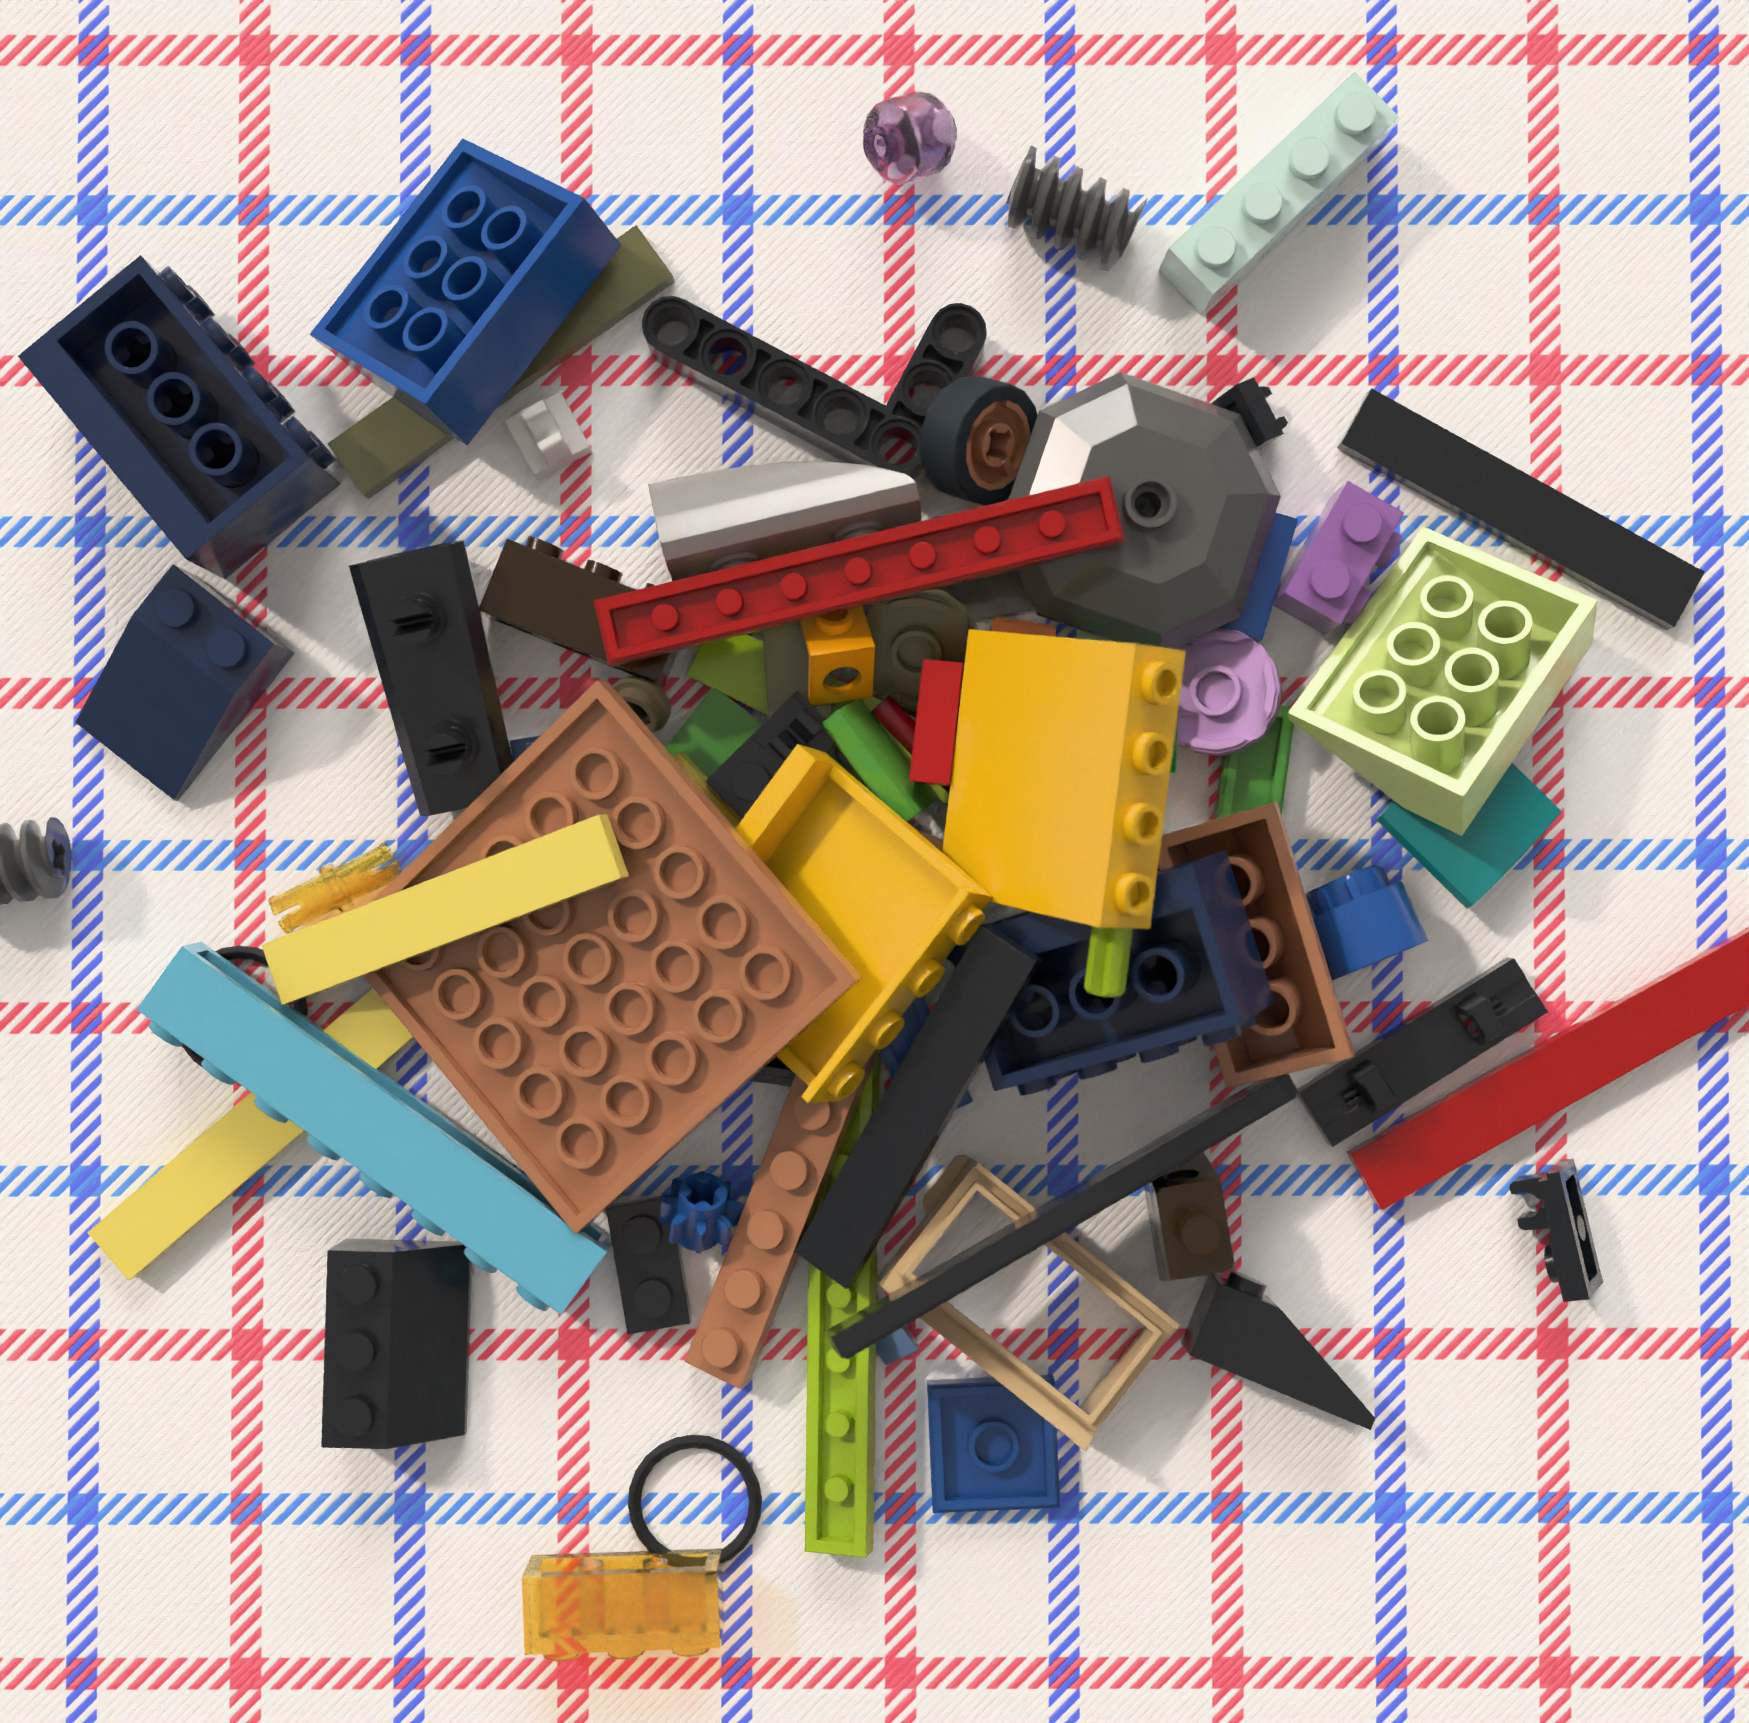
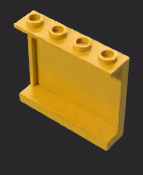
[942,629,1185,929]
[735,744,993,1103]

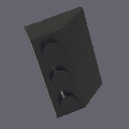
[321,1239,472,1449]

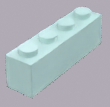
[1158,71,1399,316]

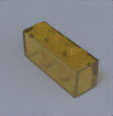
[522,1548,725,1662]

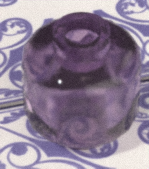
[863,91,957,184]

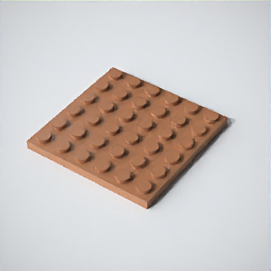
[364,680,863,1234]

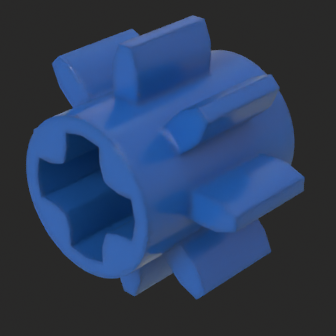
[659,1171,742,1254]

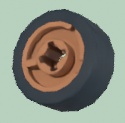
[920,376,1037,506]

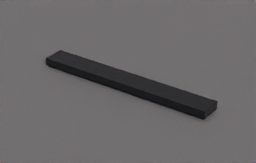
[824,1073,1299,1360]

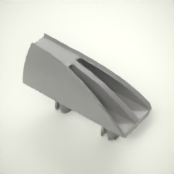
[648,461,922,581]

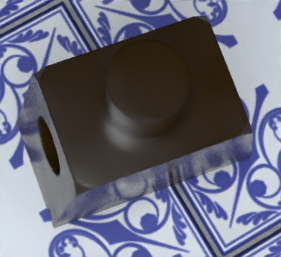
[1144,1152,1235,1281]

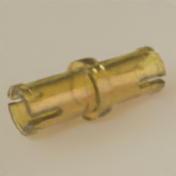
[268,842,402,934]

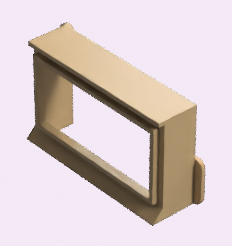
[877,1155,1181,1452]

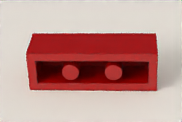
[909,659,965,787]

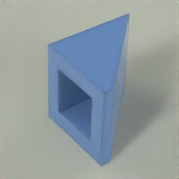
[876,1325,919,1365]

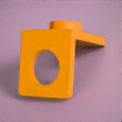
[799,606,875,706]

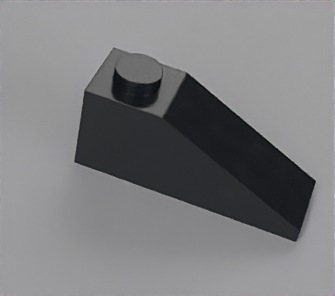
[1181,1270,1376,1430]

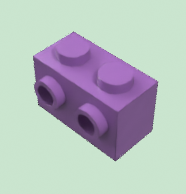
[1273,481,1404,635]

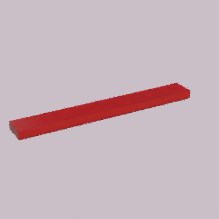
[593,476,1125,666]
[1346,927,1749,1210]

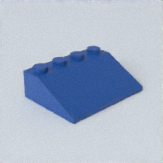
[309,138,621,446]

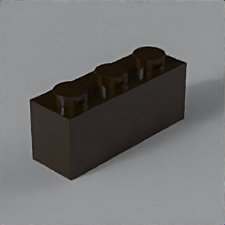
[479,536,679,688]

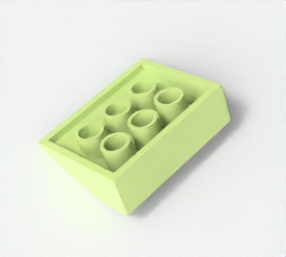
[1288,527,1598,836]

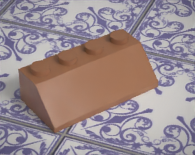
[1158,801,1355,1088]

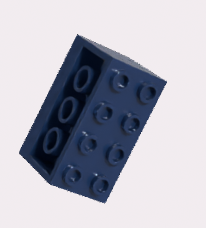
[18,255,341,579]
[950,850,1275,1096]

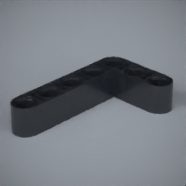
[642,296,987,480]

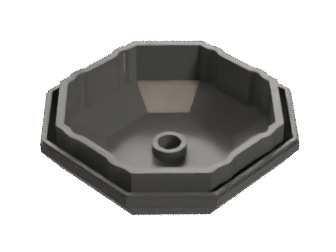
[1008,372,1281,649]

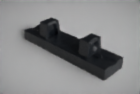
[1296,957,1548,1147]

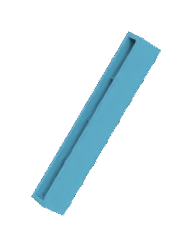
[136,942,612,1315]

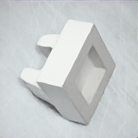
[505,391,593,480]

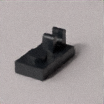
[705,691,835,819]
[1509,1158,1603,1302]

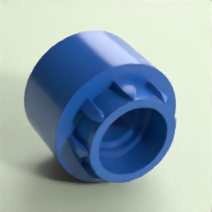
[1306,864,1429,981]

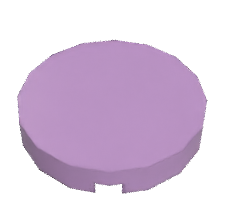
[1176,628,1283,757]

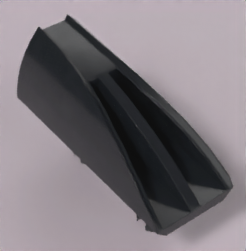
[349,540,513,816]

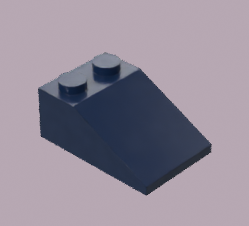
[75,564,295,801]

